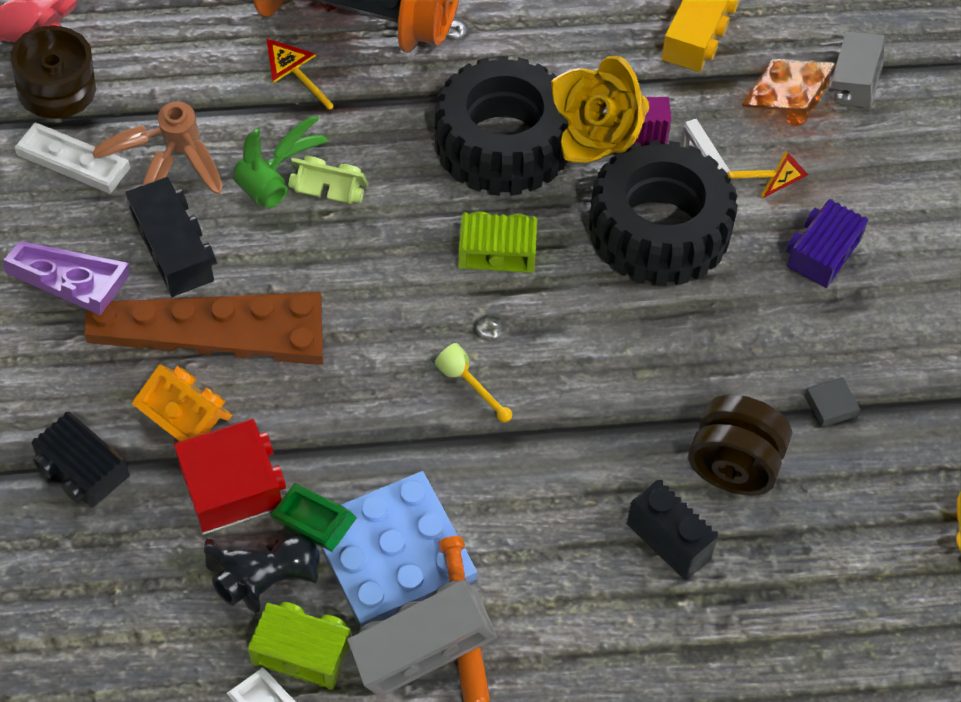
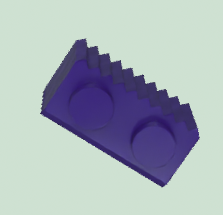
[786,199,868,288]

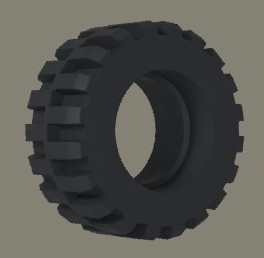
[435,56,568,196]
[589,140,738,286]

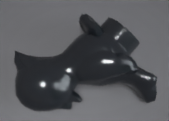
[204,536,320,613]

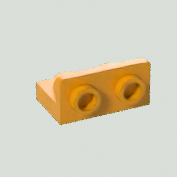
[131,364,233,442]

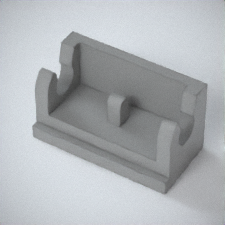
[831,32,885,110]

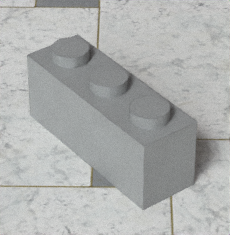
[347,579,497,697]

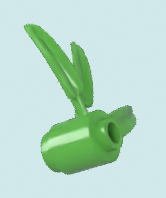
[233,116,328,209]

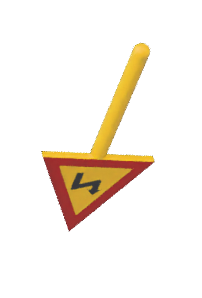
[727,151,809,199]

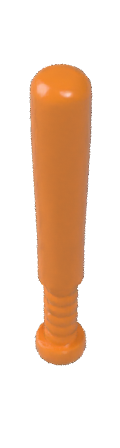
[439,536,490,702]

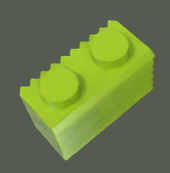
[458,211,537,273]
[248,602,351,690]

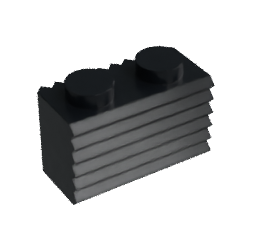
[31,411,130,508]
[626,480,718,580]

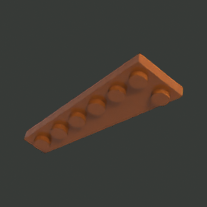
[84,292,323,365]

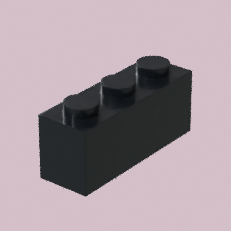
[125,177,217,298]

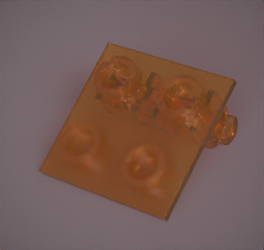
[742,59,836,127]

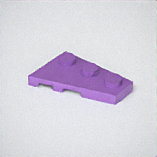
[4,241,129,315]

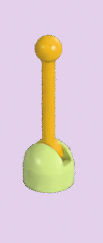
[434,343,512,423]

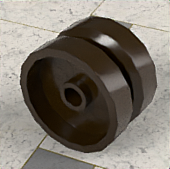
[10,25,96,119]
[687,394,793,496]

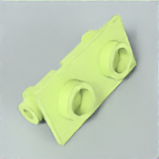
[288,156,369,205]

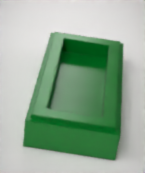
[270,483,357,552]

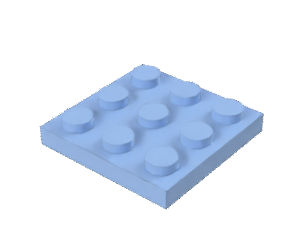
[320,471,477,629]

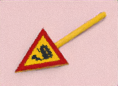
[266,38,333,109]

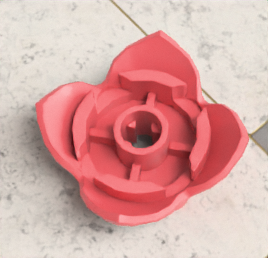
[0,0,78,43]

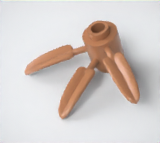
[93,101,223,194]

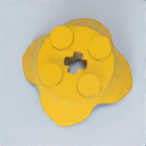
[551,56,649,163]

